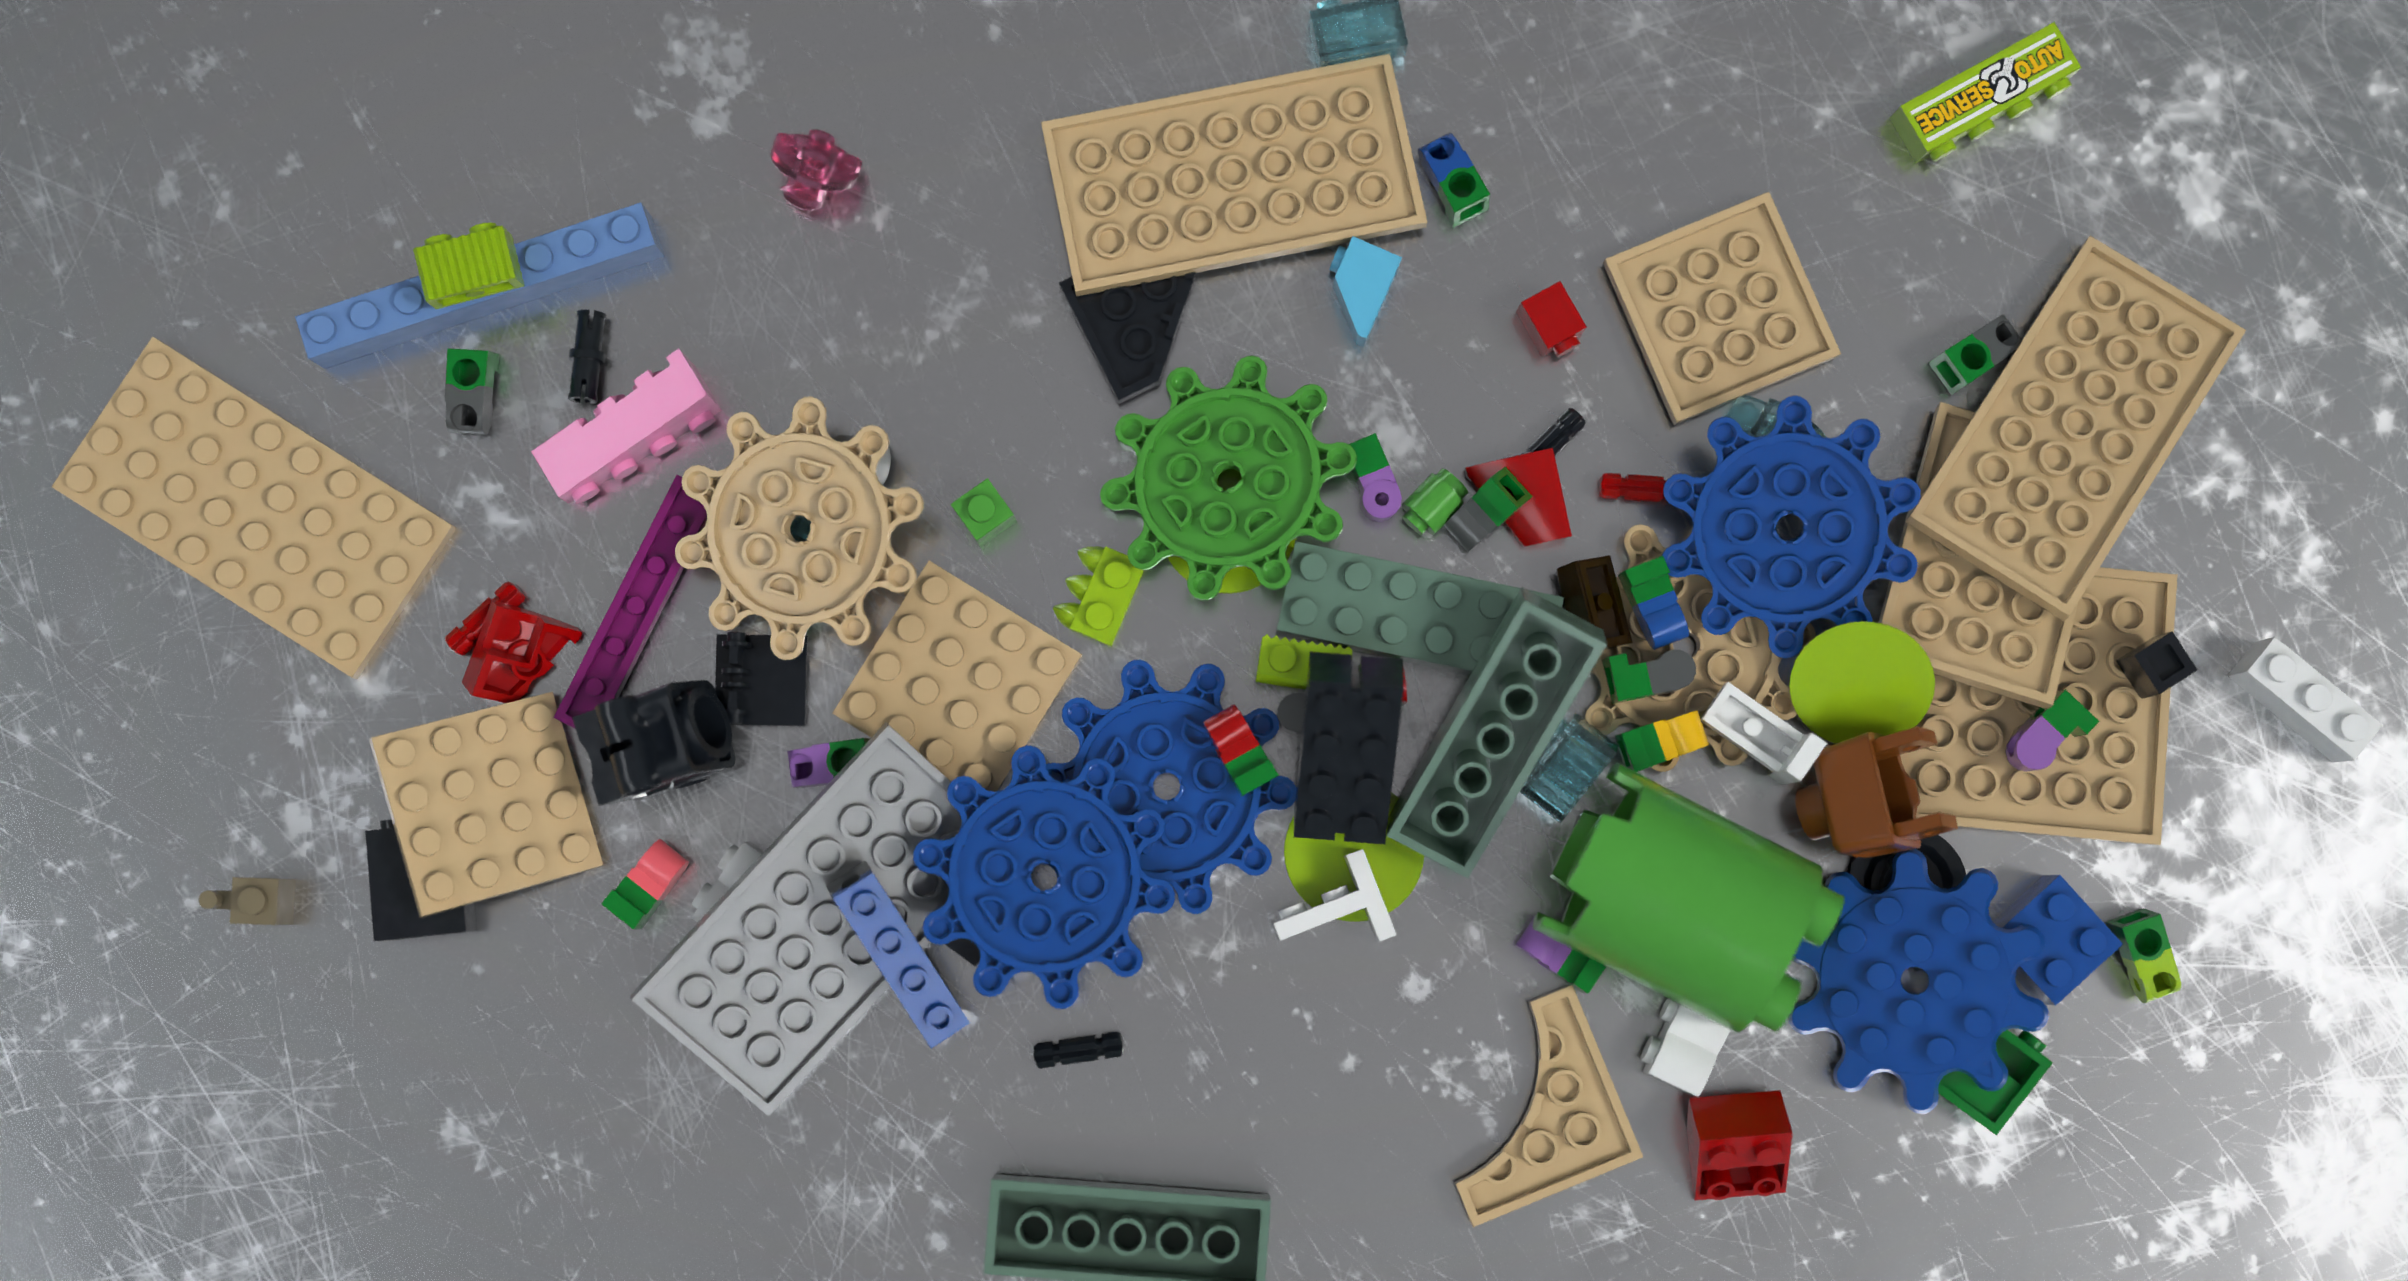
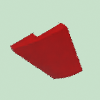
[1464,448,1572,547]
[462,600,582,703]

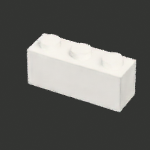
[2227,637,2383,763]

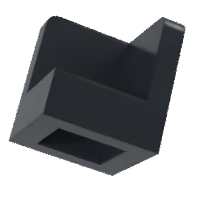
[2116,631,2198,699]

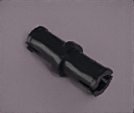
[568,309,607,404]

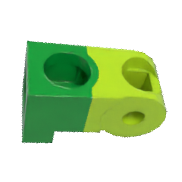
[2105,908,2181,1003]

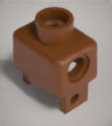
[1795,726,1958,858]

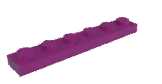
[553,475,707,728]

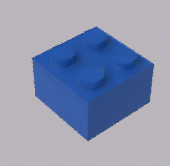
[1993,875,2123,1006]

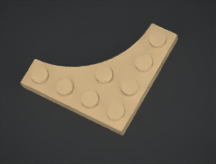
[1454,984,1643,1227]

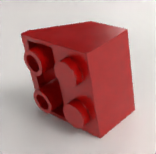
[1686,1090,1793,1201]

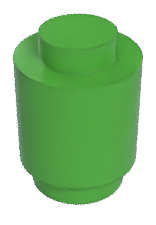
[1402,468,1468,535]

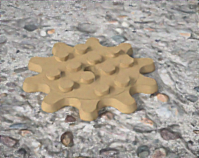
[675,396,924,660]
[1584,524,1816,772]

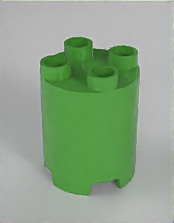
[1533,763,1844,1033]

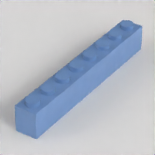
[295,202,665,369]

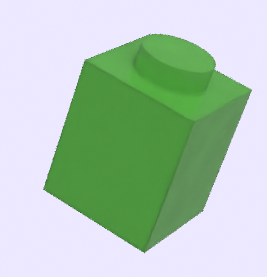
[951,478,1017,547]

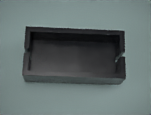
[1294,652,1404,845]

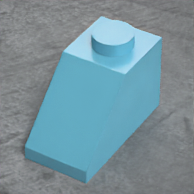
[1329,236,1402,348]

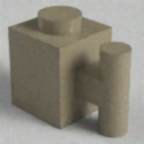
[199,877,296,925]

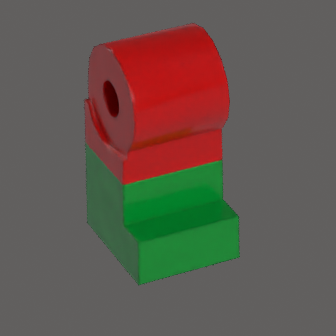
[1203,704,1279,797]

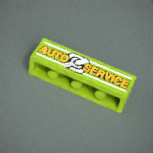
[1889,22,2082,163]

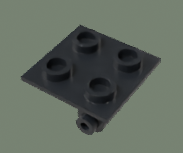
[715,632,808,726]

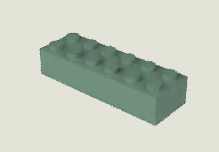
[1275,541,1564,676]
[1387,587,1607,878]
[983,1174,1271,1281]

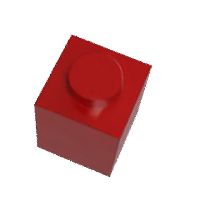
[1516,281,1587,357]

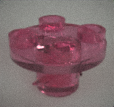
[770,129,863,211]

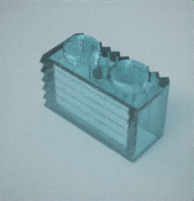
[1308,0,1408,68]
[1520,713,1618,823]

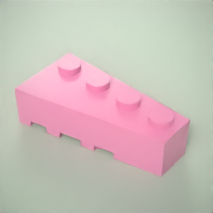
[531,348,722,504]

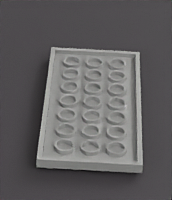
[630,722,962,1117]

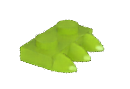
[1053,546,1145,648]

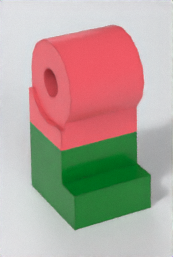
[601,839,689,930]

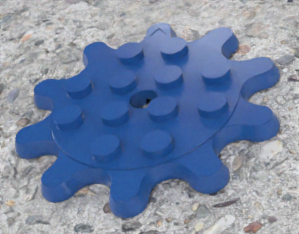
[1662,395,1921,658]
[1046,660,1297,914]
[913,746,1175,1009]
[1788,849,2049,1114]

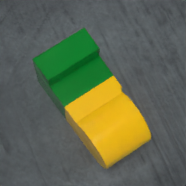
[1615,710,1709,772]

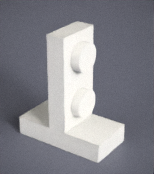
[1700,682,1827,785]
[1273,849,1397,942]

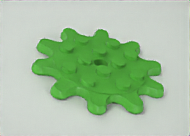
[1100,356,1357,601]

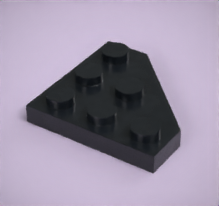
[1059,272,1197,404]

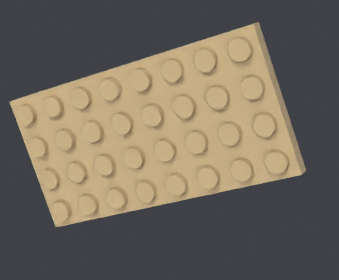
[1041,54,1427,296]
[1905,236,2246,621]
[52,337,457,679]

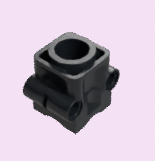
[572,680,736,806]

